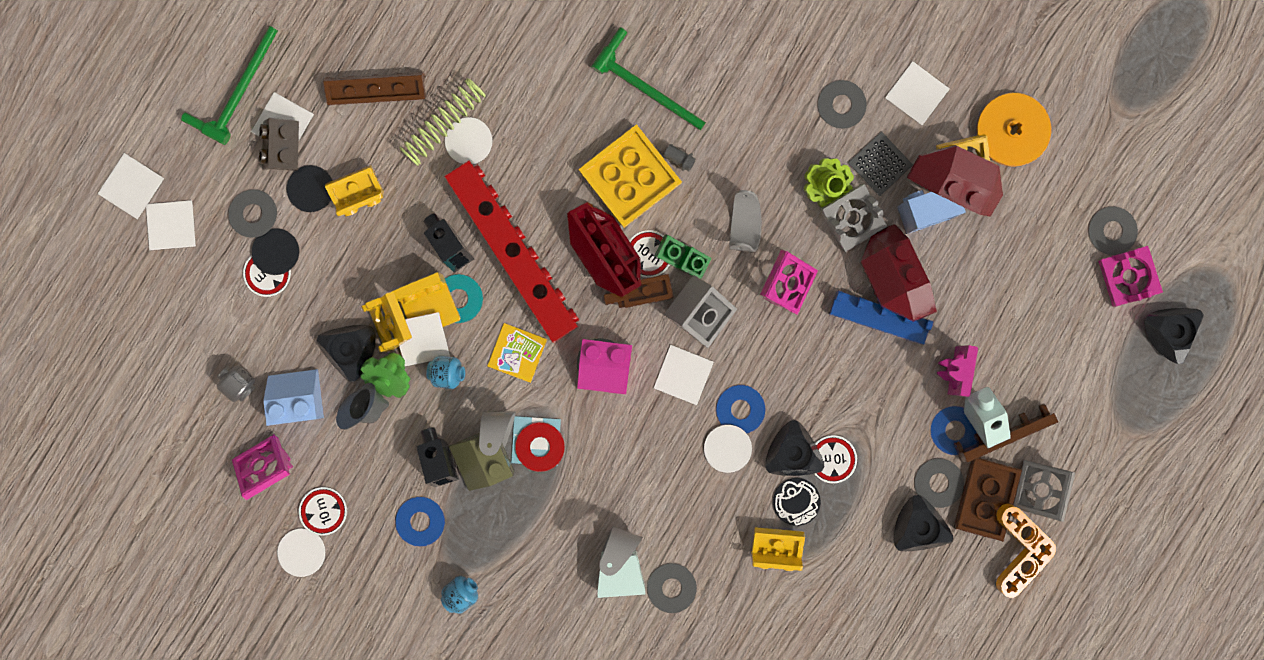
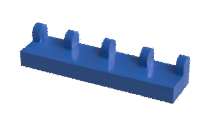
[829,290,933,345]

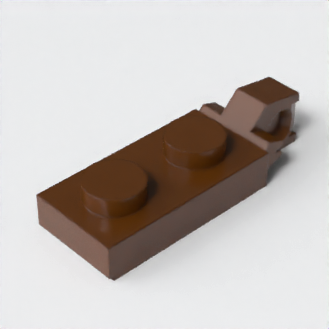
[603,274,674,308]

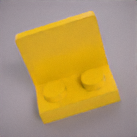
[391,272,461,327]

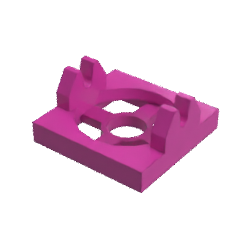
[1098,246,1163,307]
[760,250,818,315]
[936,345,978,397]
[232,434,293,500]

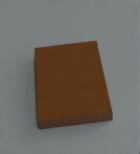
[953,458,1022,542]

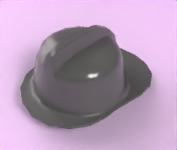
[336,383,389,430]

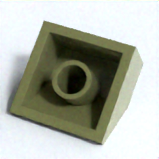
[449,433,515,491]

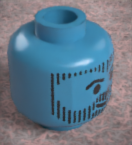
[426,356,465,389]
[441,576,478,614]

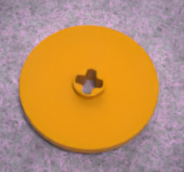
[977,93,1051,167]

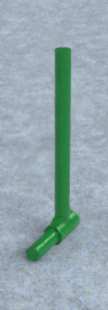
[181,26,278,145]
[591,27,706,131]

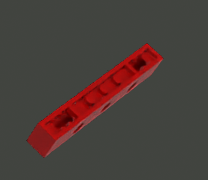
[444,160,579,343]

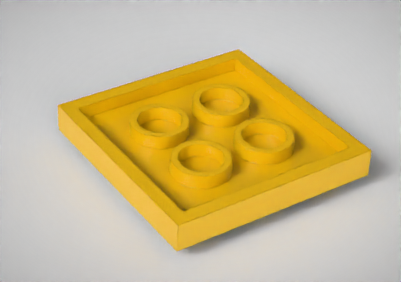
[578,124,682,228]

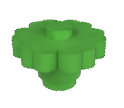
[361,353,411,398]

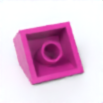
[577,339,632,395]

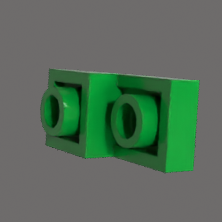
[654,235,712,279]

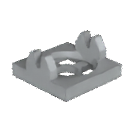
[820,184,887,252]
[1013,460,1075,522]

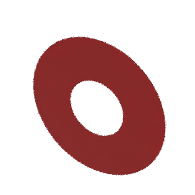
[515,422,565,472]

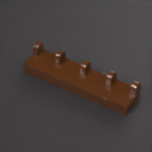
[323,71,426,105]
[954,404,1058,463]

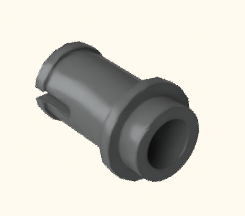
[663,144,696,172]

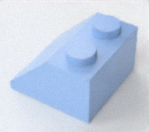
[897,190,966,234]
[264,369,324,426]

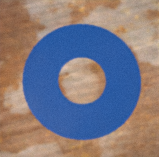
[716,385,765,434]
[931,406,977,455]
[396,497,445,546]

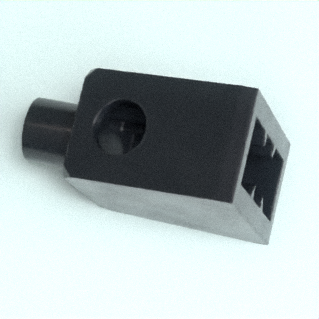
[423,213,474,273]
[417,427,459,487]

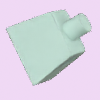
[964,387,1010,448]
[598,550,645,598]

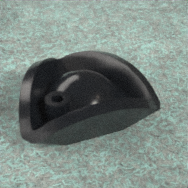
[1145,308,1204,364]
[316,325,376,382]
[765,420,825,476]
[894,495,953,551]

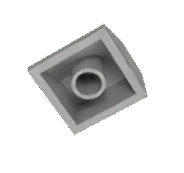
[664,275,737,348]

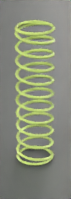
[399,78,486,166]

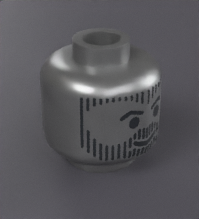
[217,365,256,402]

